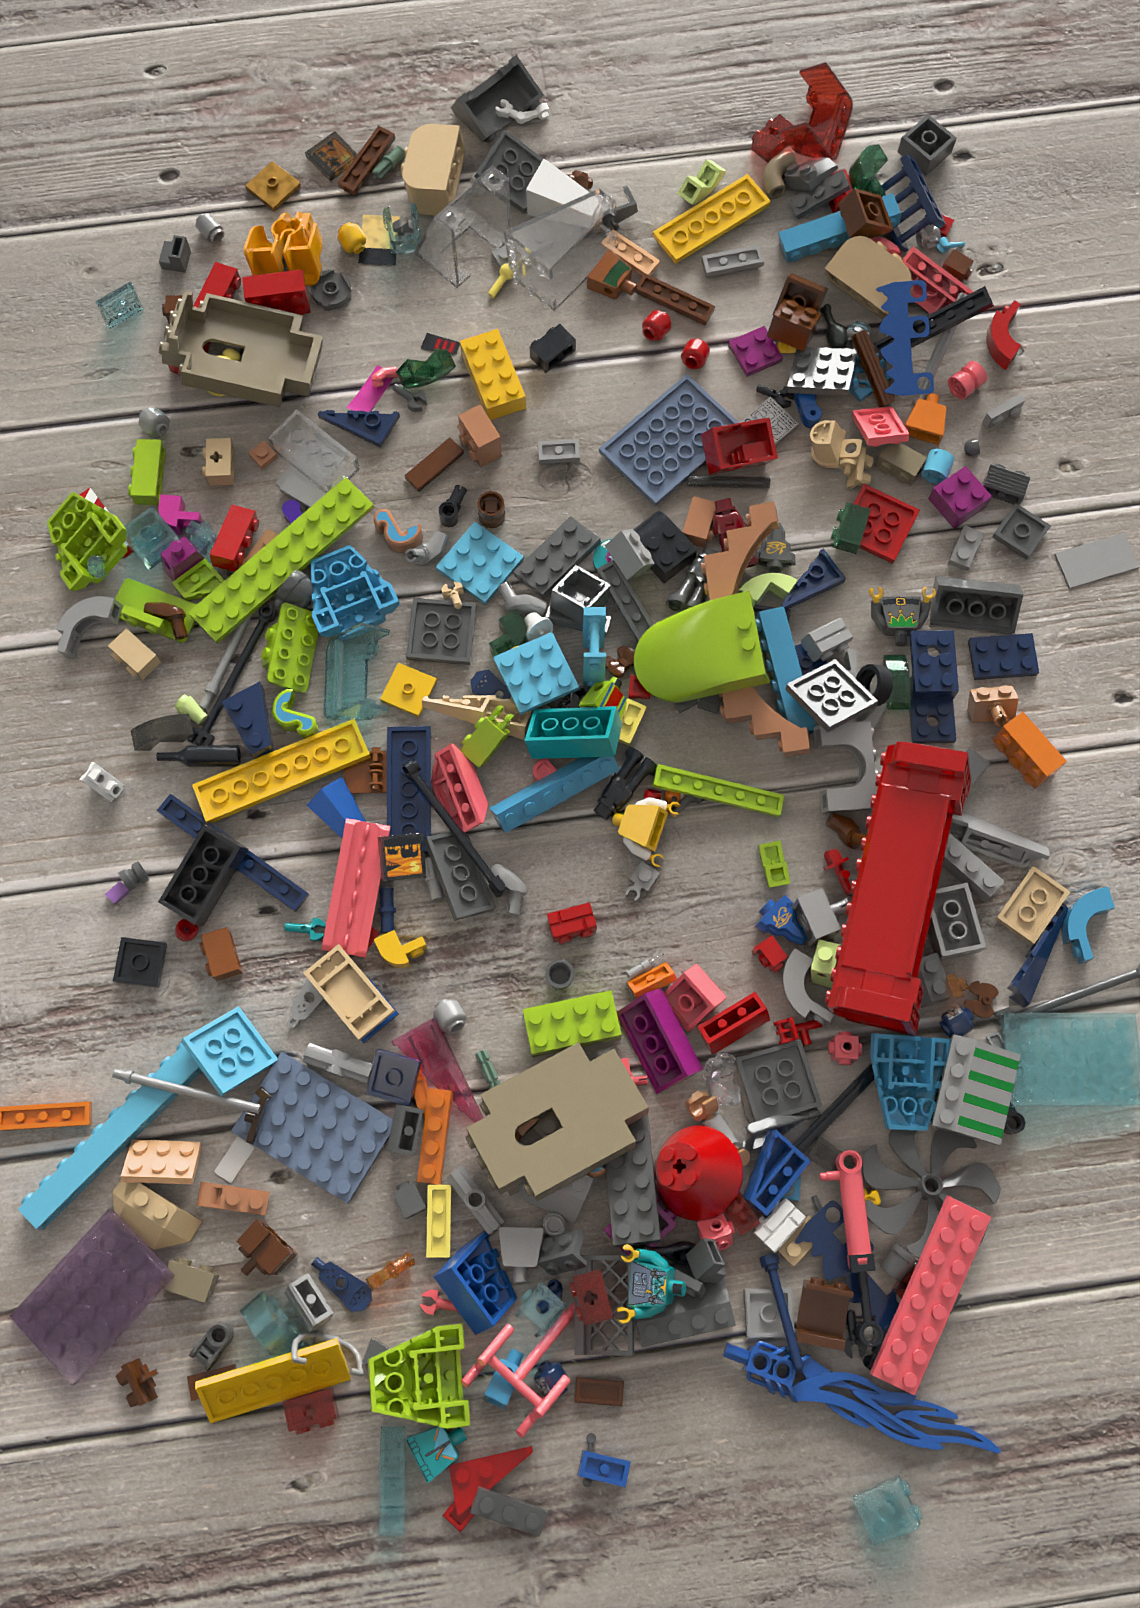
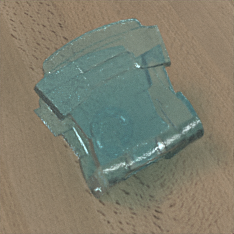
[515,1283,567,1337]

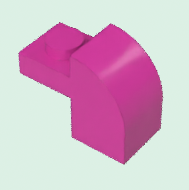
[158,495,204,535]

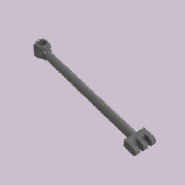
[994,964,1140,1034]

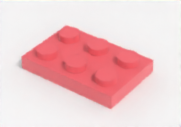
[852,406,909,447]

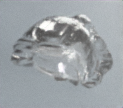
[702,1052,741,1106]

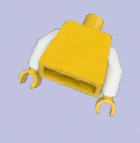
[612,797,680,867]

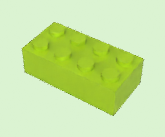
[522,990,622,1058]

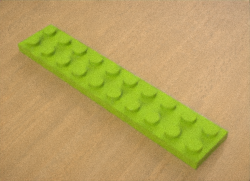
[188,477,375,644]

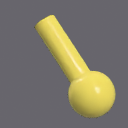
[488,264,515,298]

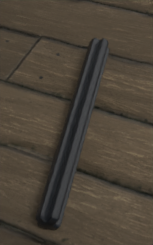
[793,1063,875,1153]

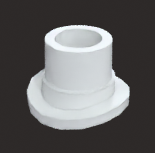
[523,612,553,641]

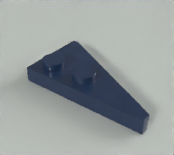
[318,410,400,448]
[780,548,846,611]

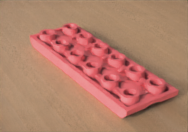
[322,818,391,958]

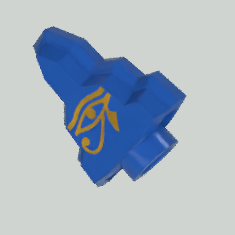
[755,895,807,946]

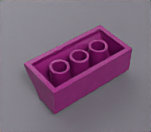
[617,988,703,1094]

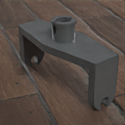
[577,185,638,237]

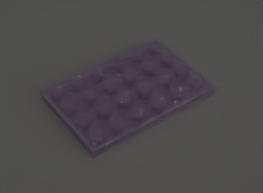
[9,1209,175,1386]

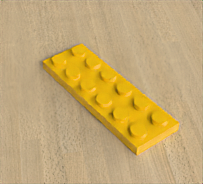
[653,174,771,264]
[195,1338,351,1424]

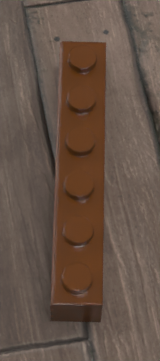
[851,329,895,407]

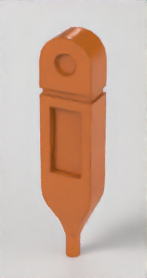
[414,1065,429,1117]

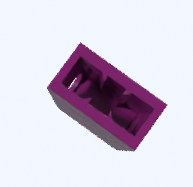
[160,537,205,581]

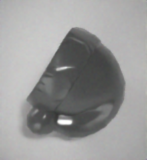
[274,570,313,609]

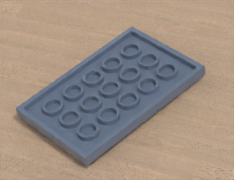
[599,374,739,507]
[231,1052,393,1204]

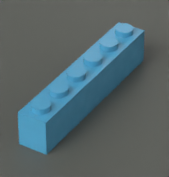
[779,193,901,263]
[755,606,816,734]
[490,757,620,833]

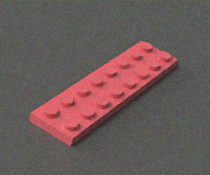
[870,1196,991,1396]

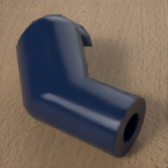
[537,1279,563,1314]

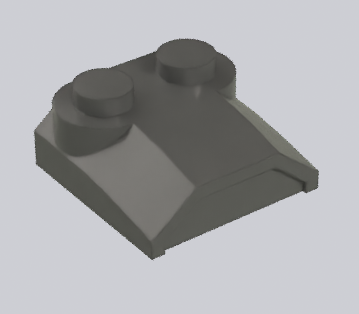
[784,157,838,191]

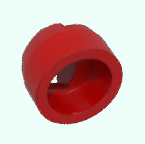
[644,788,662,800]

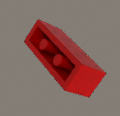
[210,504,259,572]
[697,992,770,1055]

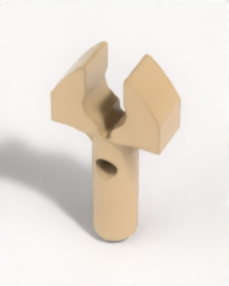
[441,581,464,609]

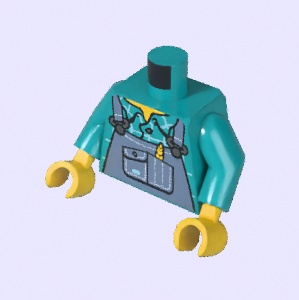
[617,1245,686,1323]

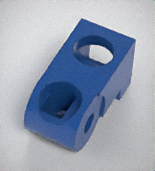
[794,393,822,428]

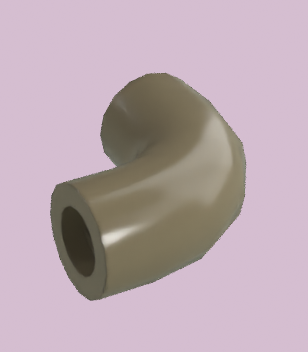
[762,150,796,199]

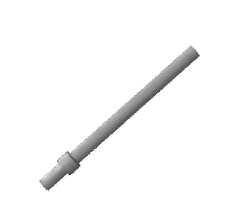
[199,615,252,710]

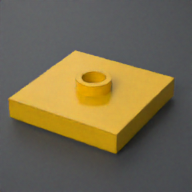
[380,662,437,718]

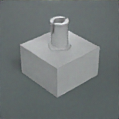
[792,888,849,948]

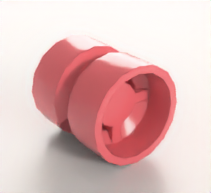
[948,361,987,400]

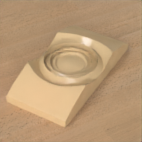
[304,944,395,1041]

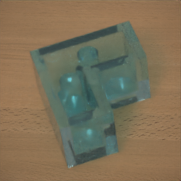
[240,1291,304,1357]

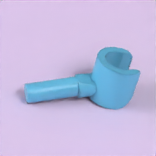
[936,237,965,253]

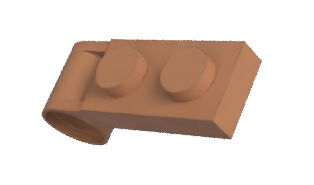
[196,1182,270,1216]

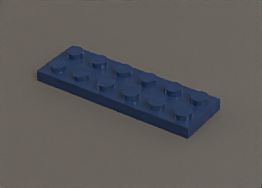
[387,726,431,854]

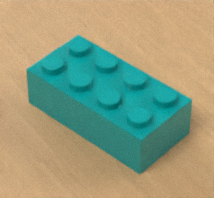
[524,706,623,759]

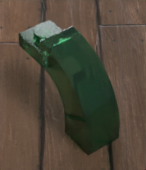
[849,144,888,197]

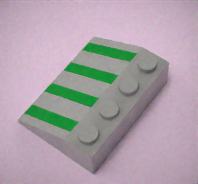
[931,1034,1021,1146]

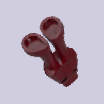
[713,498,758,569]

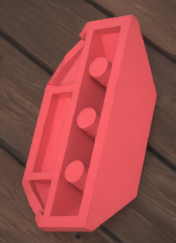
[903,247,974,314]
[431,744,488,832]

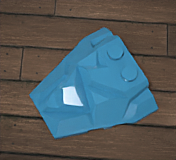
[311,545,400,638]
[870,1033,951,1131]

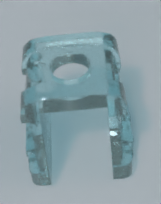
[382,203,421,254]

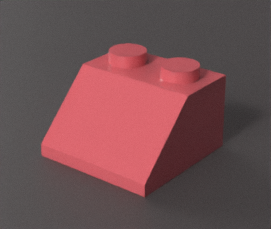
[664,964,727,1032]

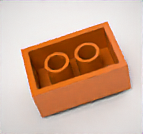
[993,712,1067,789]

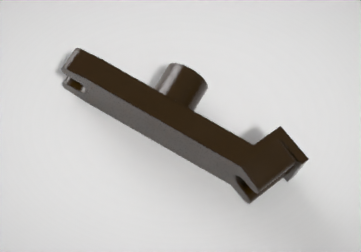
[244,1086,272,1145]

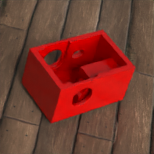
[701,417,778,475]

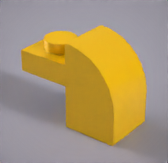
[374,930,428,968]

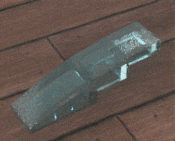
[379,1426,406,1536]

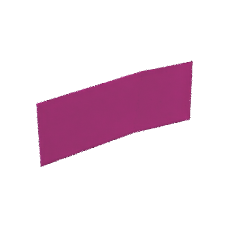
[346,365,394,412]

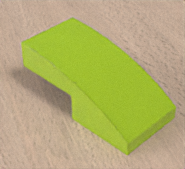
[758,840,791,888]

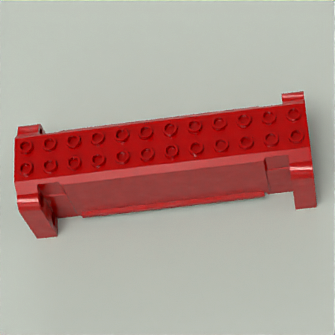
[825,741,972,1036]

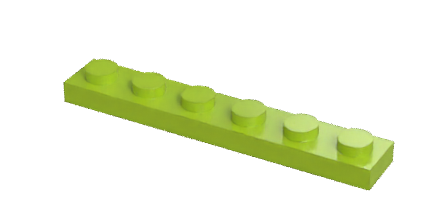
[652,764,785,818]

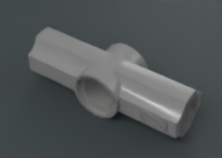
[303,1043,373,1084]
[446,1165,505,1235]

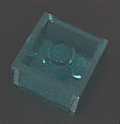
[124,506,179,571]

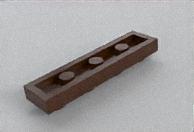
[337,126,395,196]
[635,273,715,326]

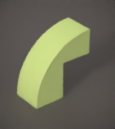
[677,160,727,205]
[739,573,798,605]

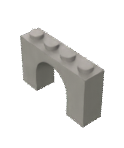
[813,721,878,814]

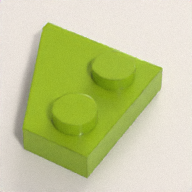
[172,558,225,601]

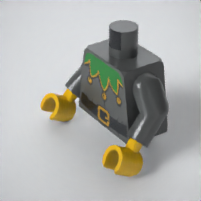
[868,586,936,646]

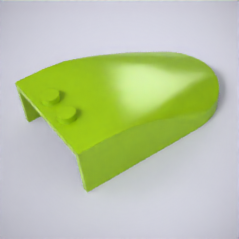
[634,591,770,703]

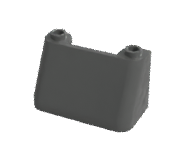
[451,55,544,143]

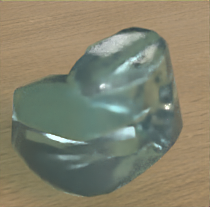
[87,555,106,579]

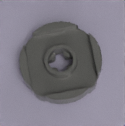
[311,270,352,311]

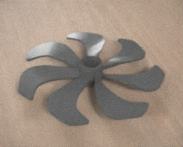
[862,1129,1001,1259]

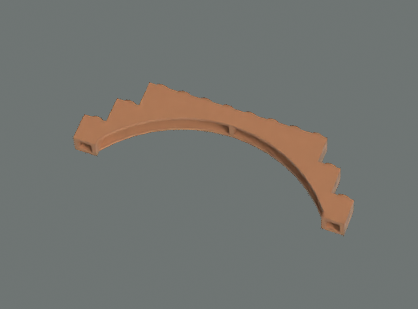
[701,501,812,757]

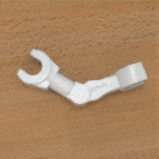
[495,99,549,124]

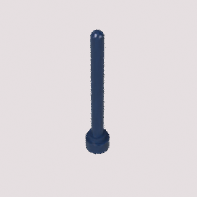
[759,1253,804,1371]

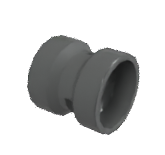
[118,861,149,891]

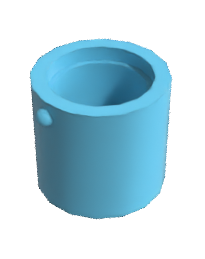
[921,449,955,485]

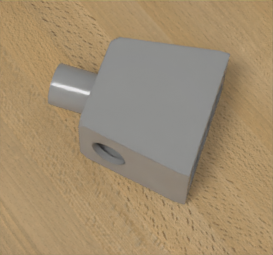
[499,1227,544,1282]

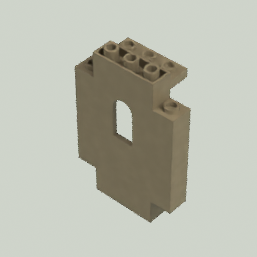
[159,290,323,407]
[465,1042,649,1202]

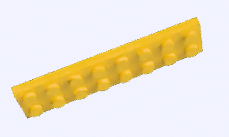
[192,719,371,823]

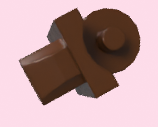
[116,1358,159,1407]

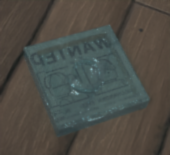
[95,282,144,329]

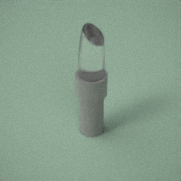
[626,953,664,979]

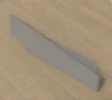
[950,812,1050,868]

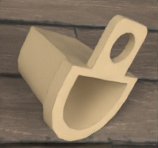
[810,420,863,468]

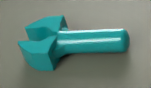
[284,918,326,942]

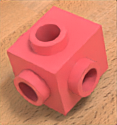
[828,1031,862,1065]
[697,1213,735,1251]

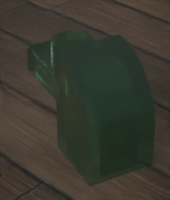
[489,609,527,657]

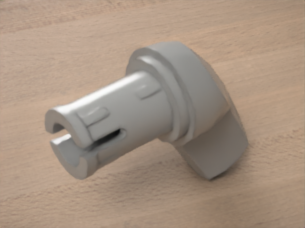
[405,531,448,565]
[498,582,546,616]
[491,864,527,915]

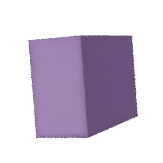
[105,881,131,905]

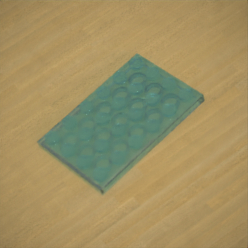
[1000,1013,1140,1106]

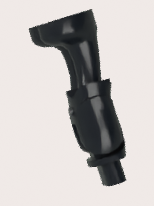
[593,746,657,821]

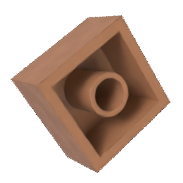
[457,404,502,467]

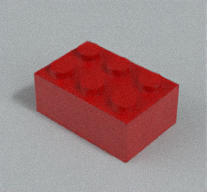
[242,269,311,315]

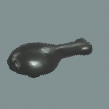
[820,304,848,349]

